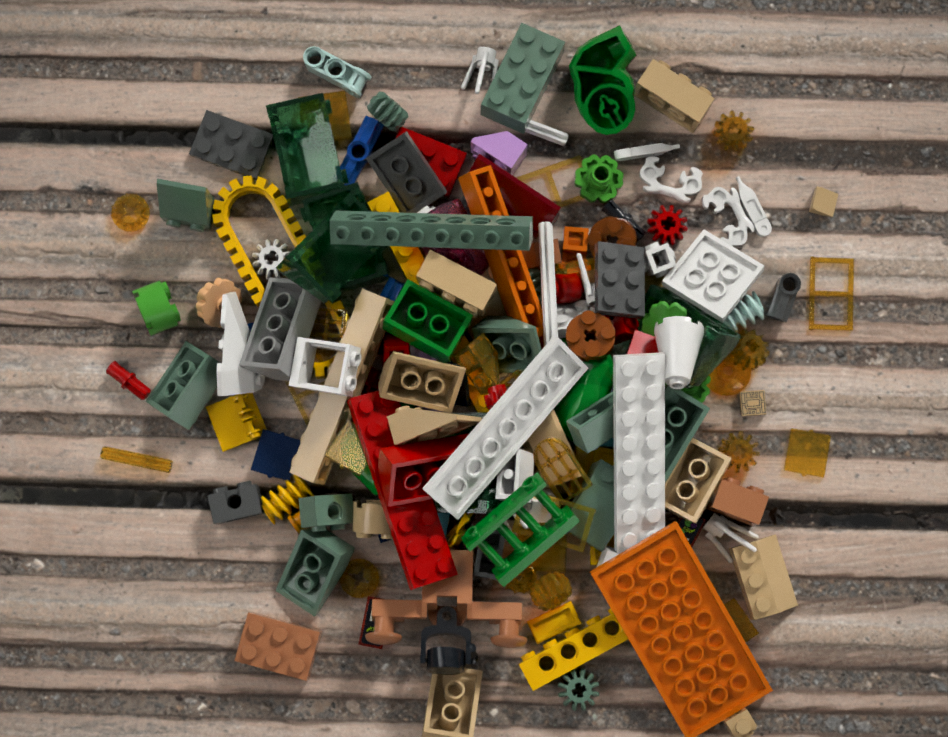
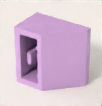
[471,131,528,175]

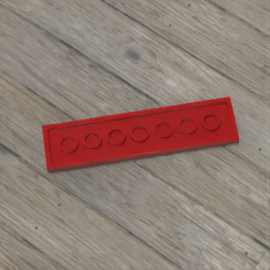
[347,391,458,590]

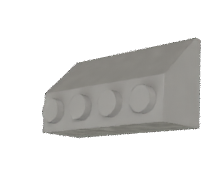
[239,277,324,381]

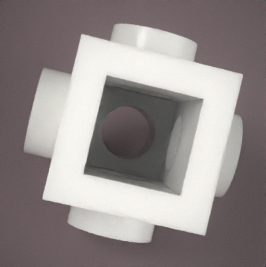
[644,242,677,278]

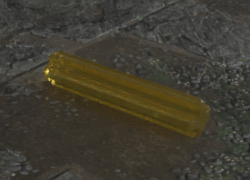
[100,446,173,473]

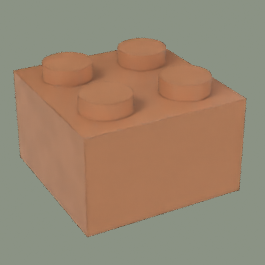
[706,477,769,526]

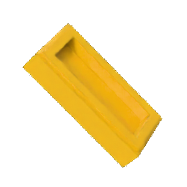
[526,601,582,644]

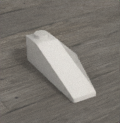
[217,292,265,396]

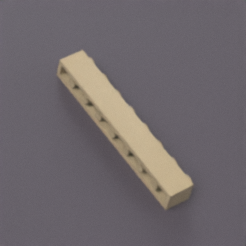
[289,289,395,485]

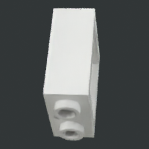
[288,337,361,397]

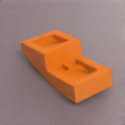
[560,226,589,279]

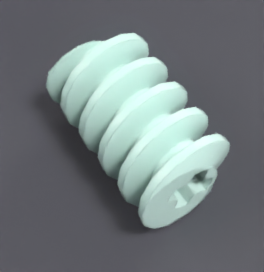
[710,291,764,338]

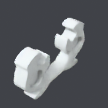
[639,156,703,203]
[702,187,755,247]

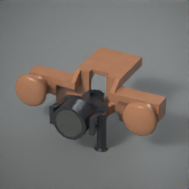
[365,550,528,675]

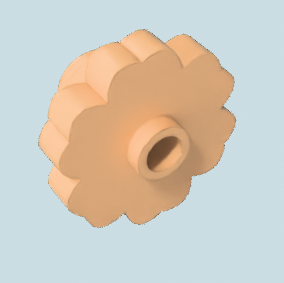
[196,278,242,328]

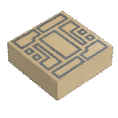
[739,390,766,417]

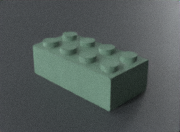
[480,22,565,134]

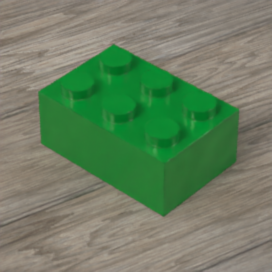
[382,280,473,364]

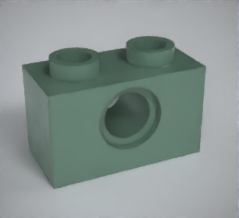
[299,494,353,532]

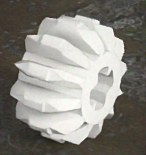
[252,239,293,280]

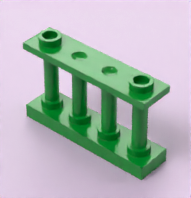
[461,472,580,587]

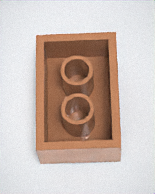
[234,612,322,681]

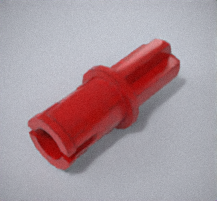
[106,361,151,400]

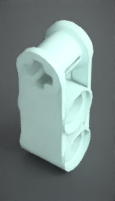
[303,46,372,98]

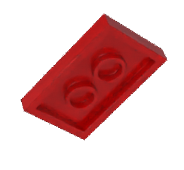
[396,127,467,198]

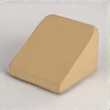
[809,186,838,218]

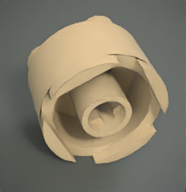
[352,500,393,539]

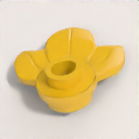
[447,507,478,548]

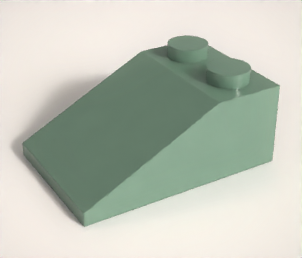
[156,179,215,232]
[472,316,542,373]
[568,459,614,552]
[276,527,355,617]

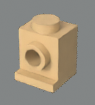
[723,708,757,737]

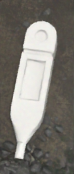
[614,143,680,161]
[736,176,772,237]

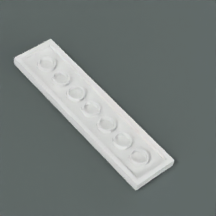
[422,335,588,520]
[613,352,665,553]

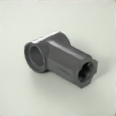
[766,273,801,323]

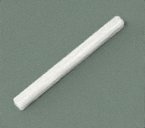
[538,222,558,347]

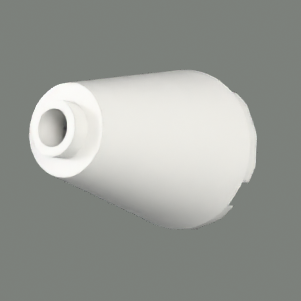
[654,316,704,389]

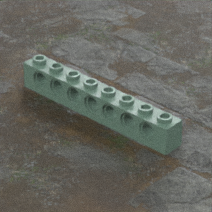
[329,211,533,251]

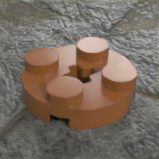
[587,216,637,258]
[566,310,615,362]

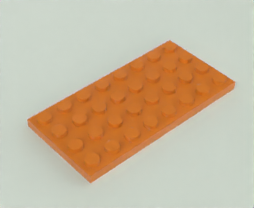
[590,521,773,737]

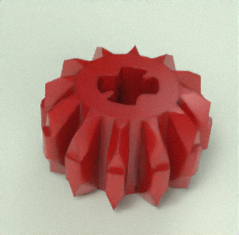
[647,205,688,246]

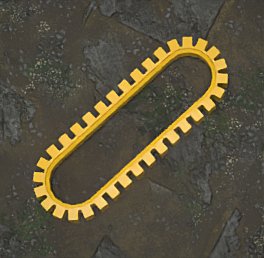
[212,175,350,379]

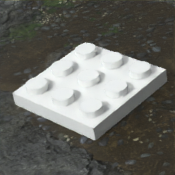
[662,230,765,323]

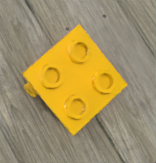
[206,393,267,452]

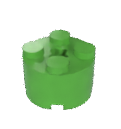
[132,280,181,336]

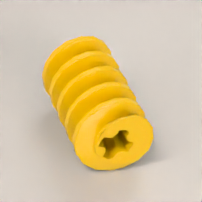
[261,475,315,525]

